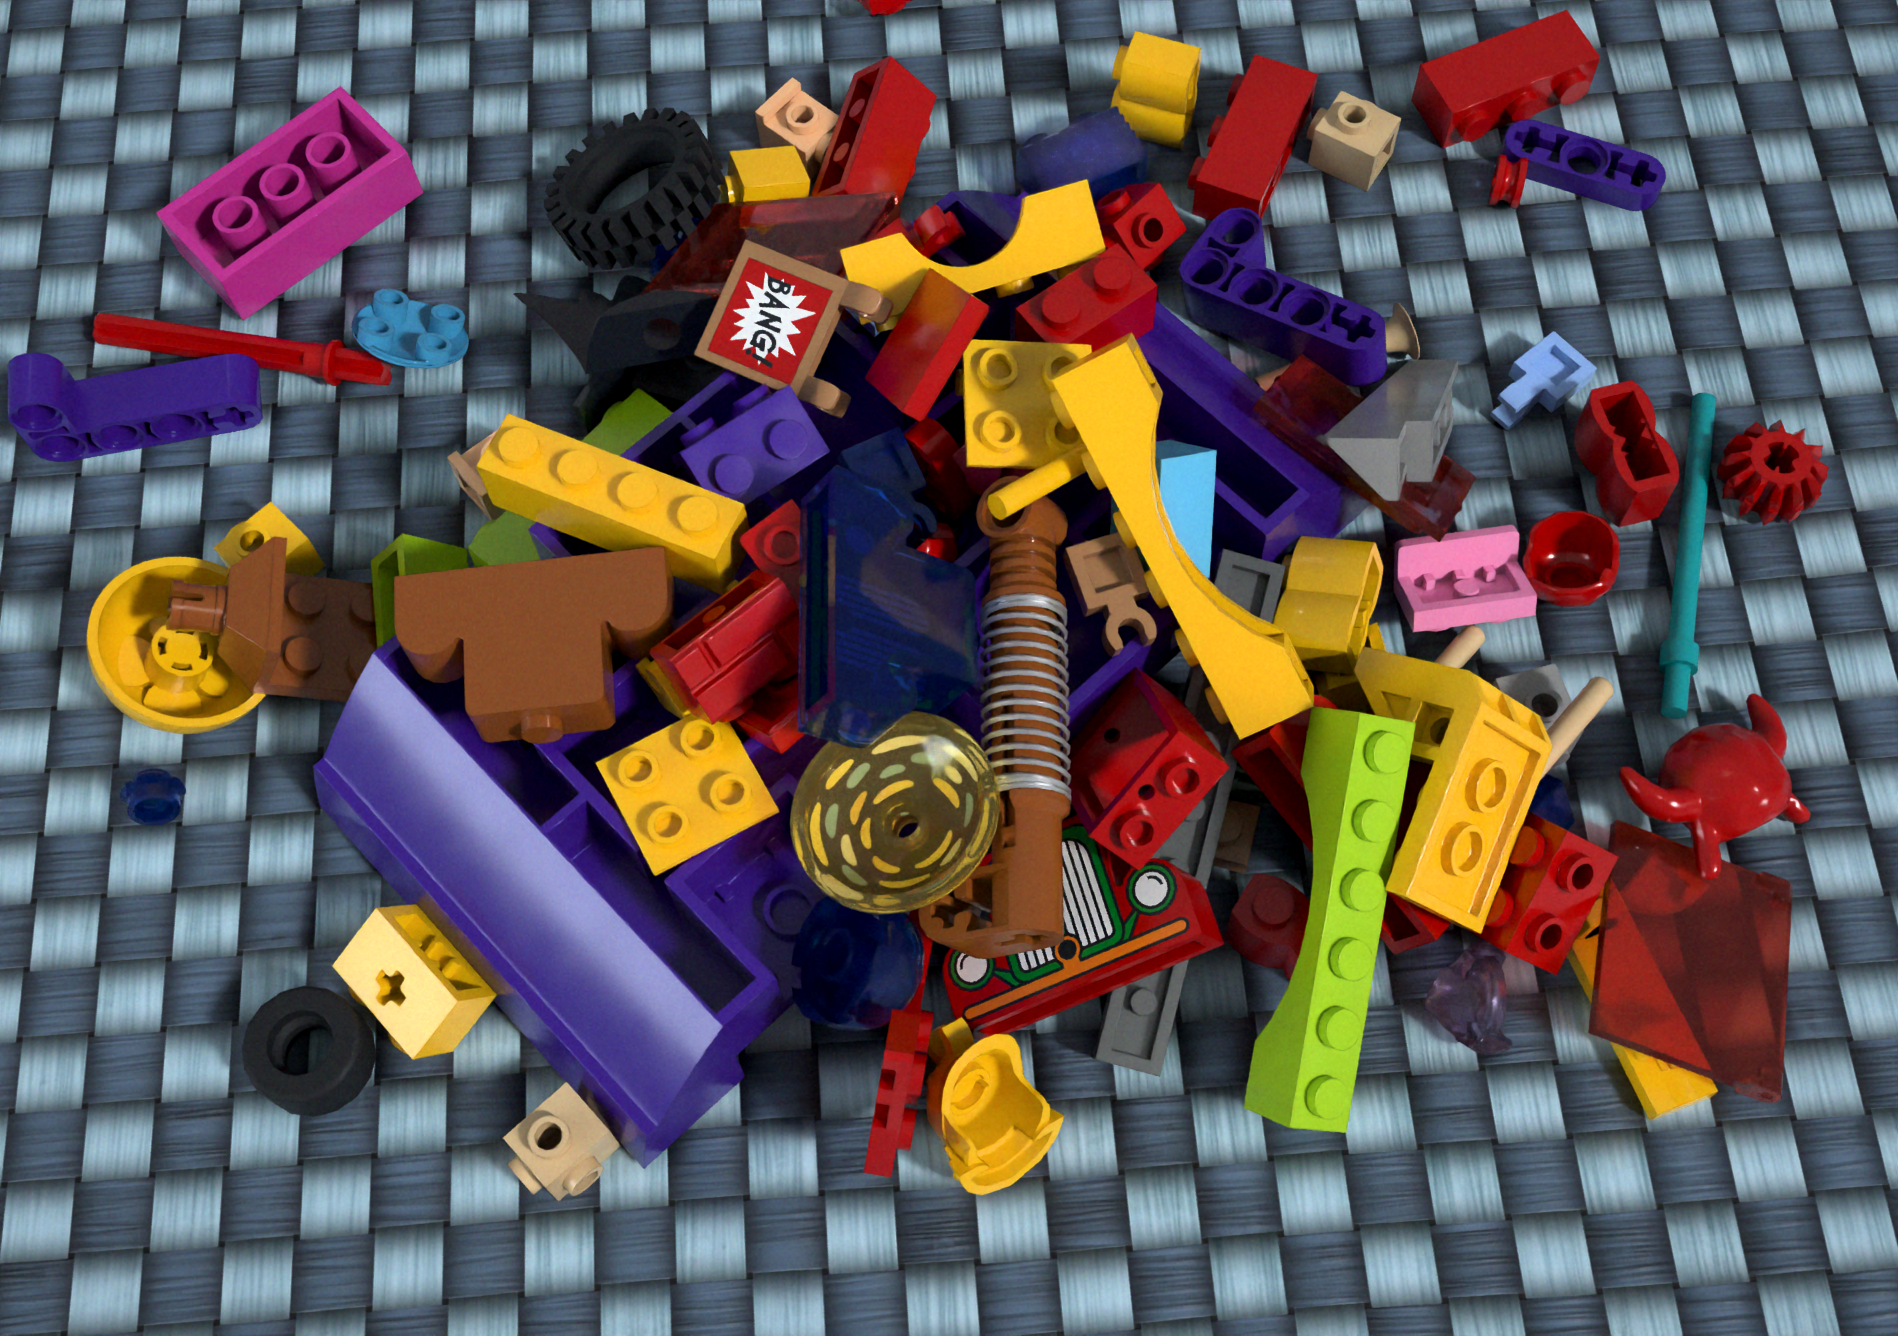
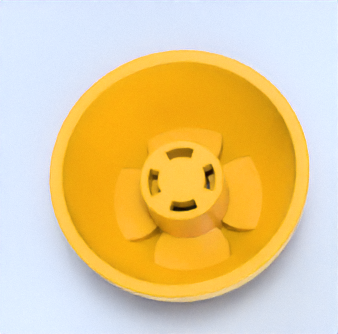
[86,557,266,734]

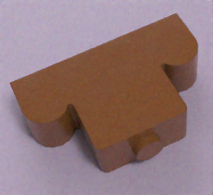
[394,546,677,744]

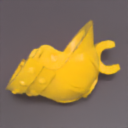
[926,1017,1065,1196]

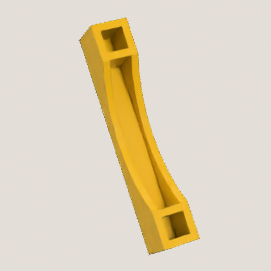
[1050,332,1314,740]

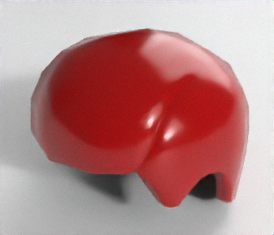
[1522,510,1620,608]

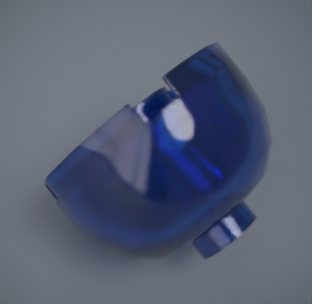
[791,885,925,1031]

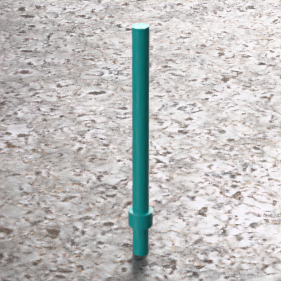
[1658,393,1716,719]

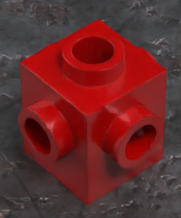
[1096,182,1187,272]

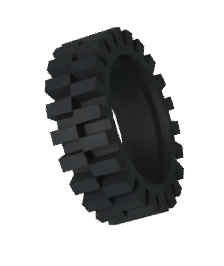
[544,107,724,270]

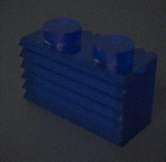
[1016,106,1148,206]

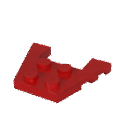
[863,887,934,1178]

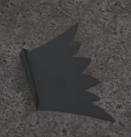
[514,244,803,374]

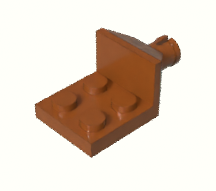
[166,536,377,702]

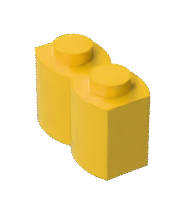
[1110,31,1202,150]
[1272,536,1383,675]

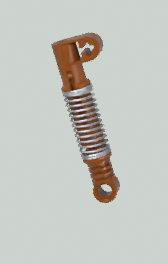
[918,476,1072,959]

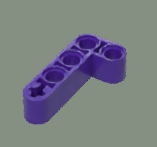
[1179,207,1387,387]
[7,353,263,462]

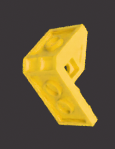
[1354,646,1553,934]

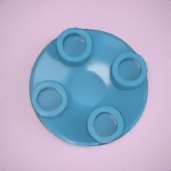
[351,289,469,369]

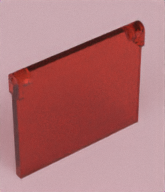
[1588,819,1793,1103]

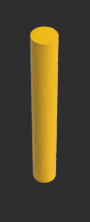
[987,442,1088,520]

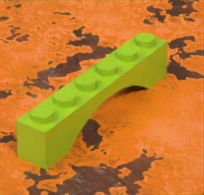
[1243,706,1416,1133]

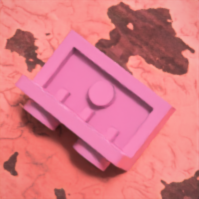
[1393,525,1537,633]

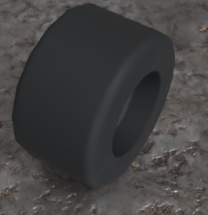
[241,986,376,1117]

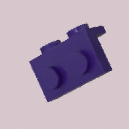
[671,383,830,506]

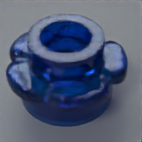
[120,769,186,826]

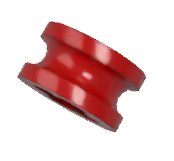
[1488,154,1528,209]

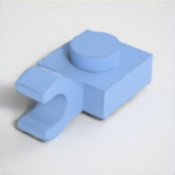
[1490,331,1597,431]

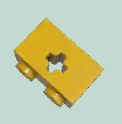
[332,904,497,1060]

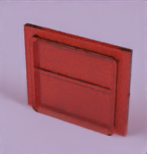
[641,191,898,301]
[1252,353,1476,542]

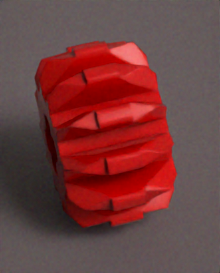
[1716,419,1829,526]

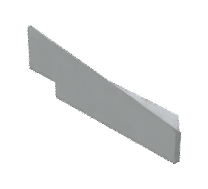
[1324,360,1458,501]

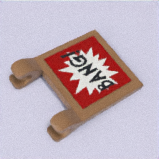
[694,239,894,418]

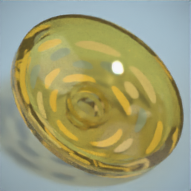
[790,711,1000,914]

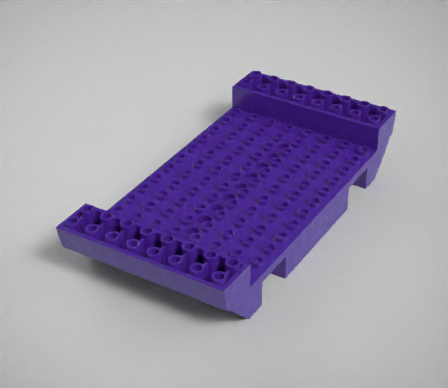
[313,190,1372,1169]

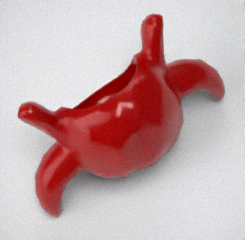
[1618,693,1811,880]

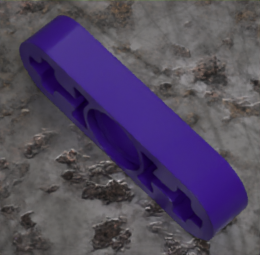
[1500,119,1666,211]

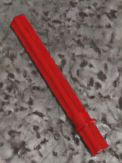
[92,313,393,386]

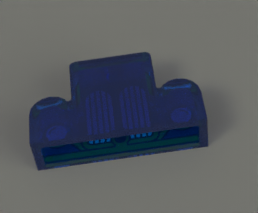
[798,465,981,749]

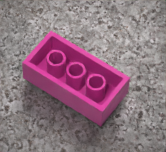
[156,86,424,321]

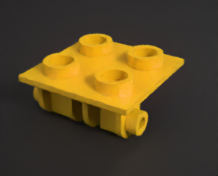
[955,339,1092,469]
[596,714,779,876]

